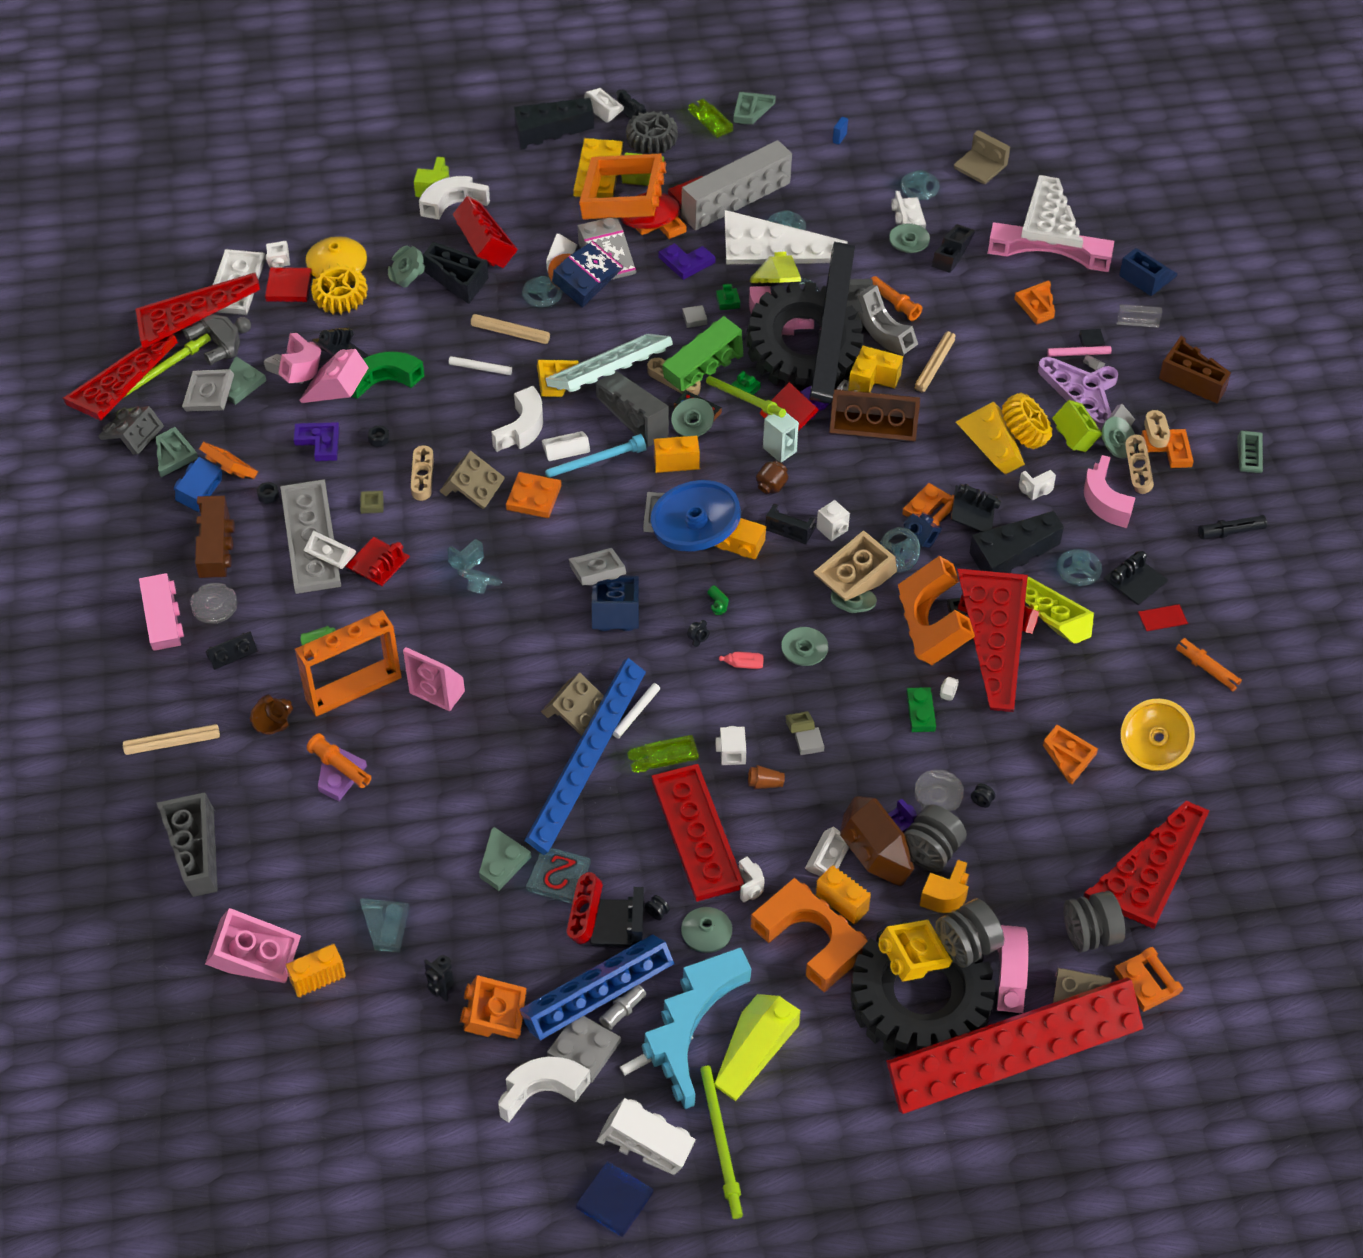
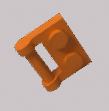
[902,483,954,526]
[1114,947,1183,1012]

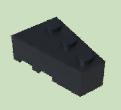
[423,242,489,304]

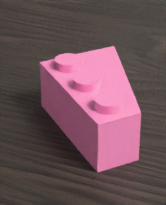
[139,573,184,651]

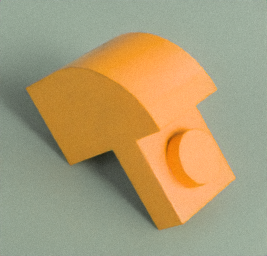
[920,860,969,913]

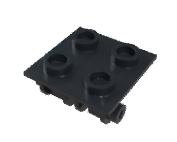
[312,327,369,359]
[951,484,1001,532]
[1103,551,1168,605]

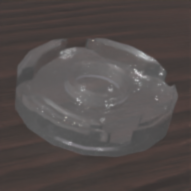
[190,583,238,623]
[914,769,964,811]

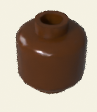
[756,460,788,494]

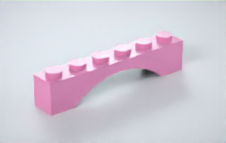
[988,222,1114,272]

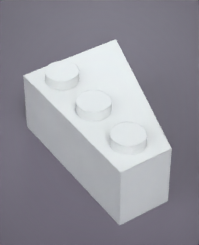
[596,1098,696,1175]

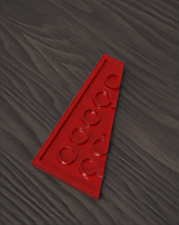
[136,272,261,349]
[63,334,178,421]
[957,569,1028,712]

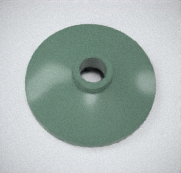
[889,223,930,253]
[671,398,714,437]
[1102,417,1137,459]
[831,591,877,613]
[781,627,828,666]
[681,907,732,953]

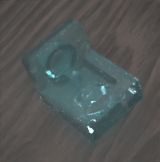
[447,539,484,574]

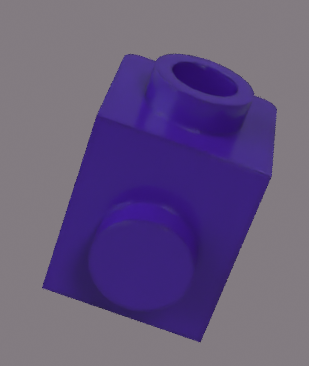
[888,799,917,833]

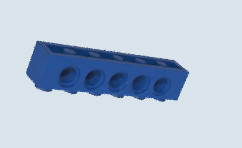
[519,934,674,1040]

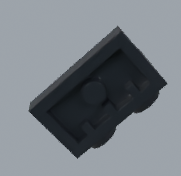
[591,887,644,947]

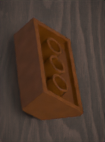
[829,389,920,441]

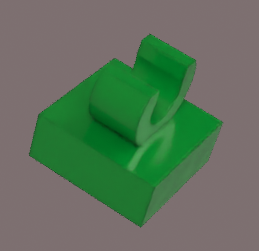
[716,284,740,311]
[731,371,761,395]

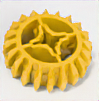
[311,264,368,315]
[1002,393,1052,450]

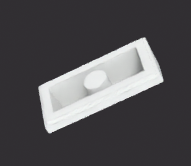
[585,88,624,123]
[546,234,577,271]
[542,431,590,461]
[304,531,356,569]
[805,826,849,876]

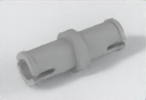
[599,985,646,1030]

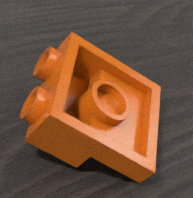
[460,975,527,1039]

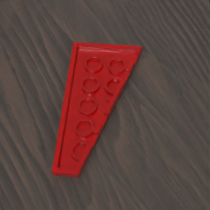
[1084,801,1210,929]

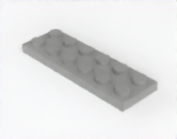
[280,480,341,594]

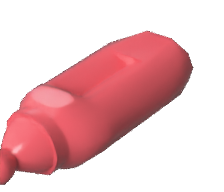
[719,651,763,669]

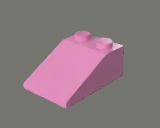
[300,349,369,403]
[403,647,465,711]
[205,908,301,983]

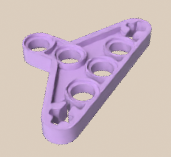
[1038,357,1118,431]

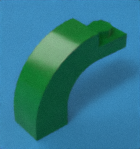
[352,352,425,399]

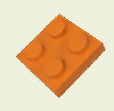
[199,441,258,479]
[506,472,561,518]

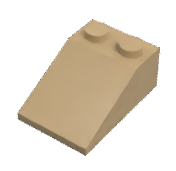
[814,530,897,601]

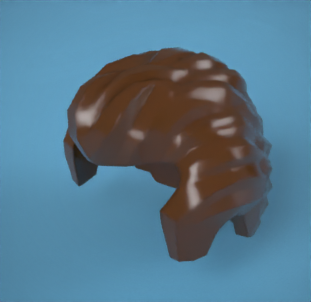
[250,694,293,734]

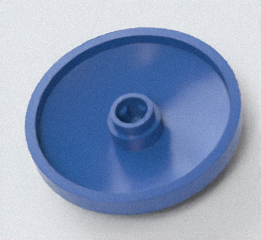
[651,480,741,551]

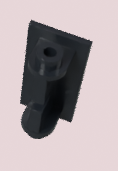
[616,89,646,119]
[205,631,258,670]
[424,955,454,1002]

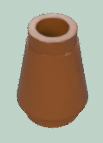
[748,765,785,789]

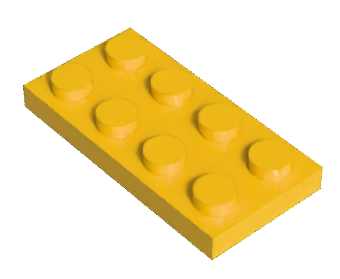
[573,138,623,198]

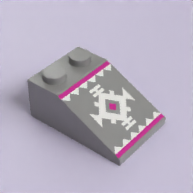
[578,218,636,279]

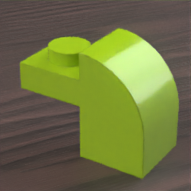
[414,157,449,197]

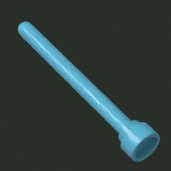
[545,434,646,478]

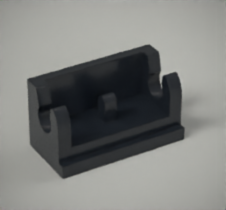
[765,504,816,544]

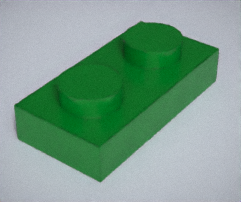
[906,687,936,732]

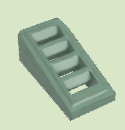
[1237,431,1263,473]

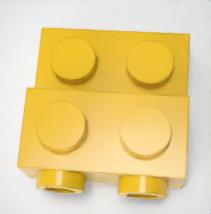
[878,920,953,982]

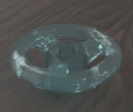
[900,170,940,200]
[767,210,806,230]
[522,276,563,307]
[880,527,920,573]
[1057,549,1102,586]
[457,568,502,594]

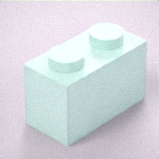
[763,413,799,462]

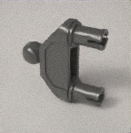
[183,314,251,366]

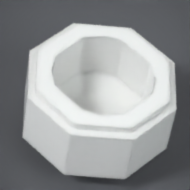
[940,677,959,701]

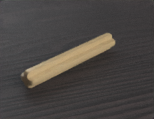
[471,314,550,344]
[915,331,956,393]
[123,724,220,755]

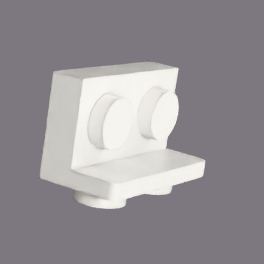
[891,191,926,229]

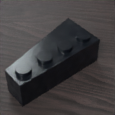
[514,98,594,150]
[969,511,1064,573]

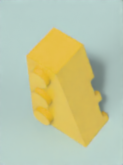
[956,401,1025,475]

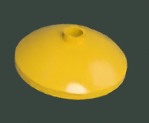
[306,236,367,277]
[1121,699,1195,771]

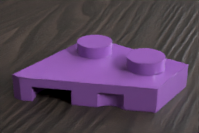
[318,744,367,801]

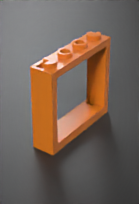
[579,154,666,219]
[295,610,402,717]

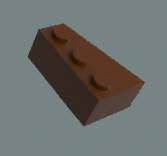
[1159,335,1231,404]
[195,496,235,578]

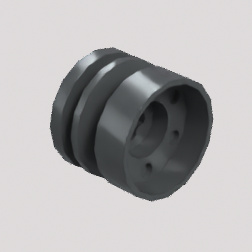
[903,804,967,872]
[1063,890,1125,953]
[936,898,1004,968]

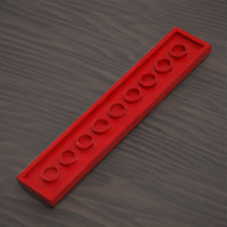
[886,977,1144,1114]

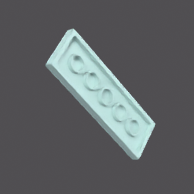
[545,334,673,392]

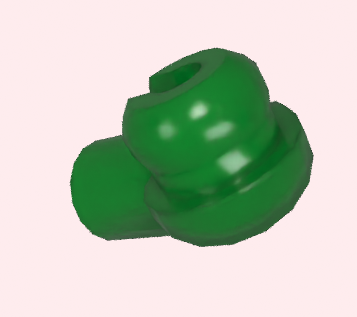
[707,585,729,615]

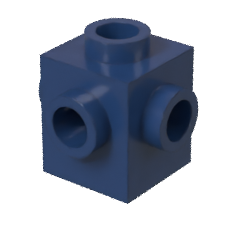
[901,512,942,548]

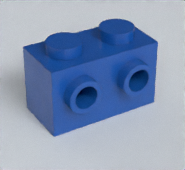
[174,457,222,512]

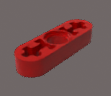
[567,872,603,944]

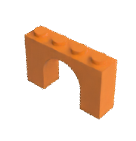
[898,556,975,665]
[751,878,868,993]

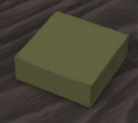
[360,491,384,514]
[786,711,815,733]

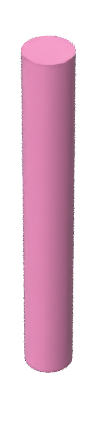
[1047,346,1111,357]

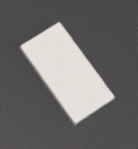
[213,249,266,315]

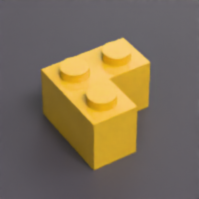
[848,346,903,392]

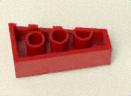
[453,196,518,268]

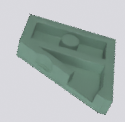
[733,92,776,124]
[227,356,266,405]
[156,427,198,477]
[479,827,531,891]

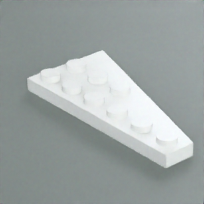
[1021,175,1083,248]
[724,210,847,264]

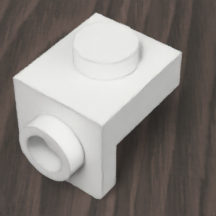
[266,241,290,268]
[1019,470,1056,500]
[739,856,765,902]

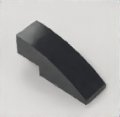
[931,224,975,273]

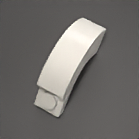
[419,176,490,220]
[491,386,543,452]
[498,1057,591,1122]

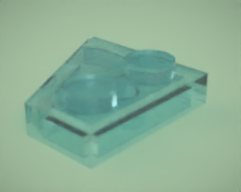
[360,898,410,953]

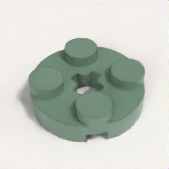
[388,245,425,288]

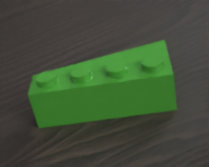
[662,316,743,392]

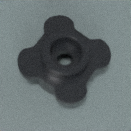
[687,620,710,647]

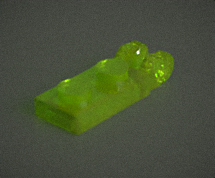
[688,99,733,138]
[627,735,699,773]

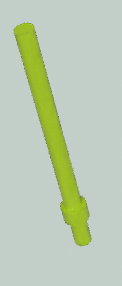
[122,333,211,399]
[706,376,786,418]
[700,1066,743,1219]

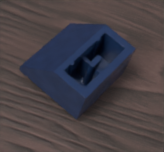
[1119,248,1178,296]

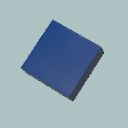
[833,117,848,145]

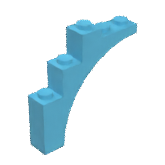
[642,948,751,1109]

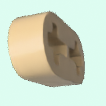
[1144,410,1170,448]

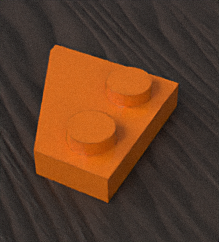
[1014,280,1055,325]
[1043,725,1098,784]

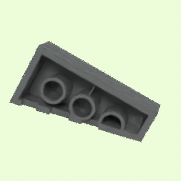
[596,371,669,447]
[157,792,218,897]

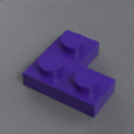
[659,243,715,280]
[294,422,340,461]

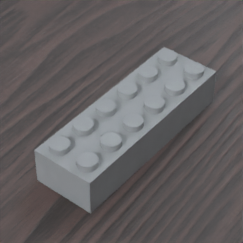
[681,140,792,231]

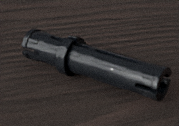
[1198,515,1267,539]

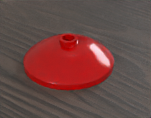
[621,192,680,229]

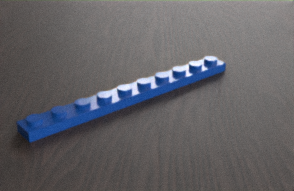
[524,658,646,855]

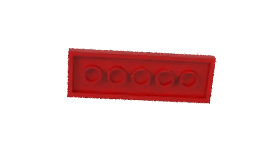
[652,764,744,902]

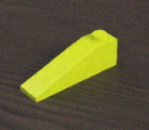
[750,251,801,283]
[1025,577,1094,644]
[715,994,801,1101]

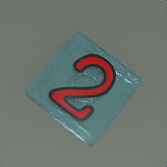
[526,847,591,903]

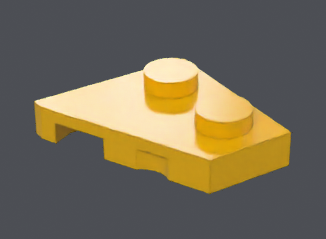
[537,360,578,397]

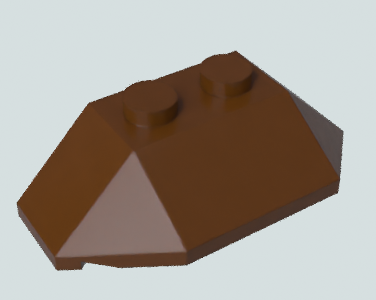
[840,796,914,886]

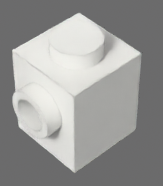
[817,500,850,541]
[716,726,746,765]

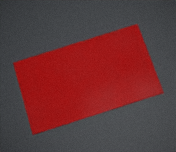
[1138,604,1188,631]

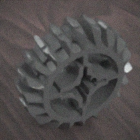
[626,111,678,154]

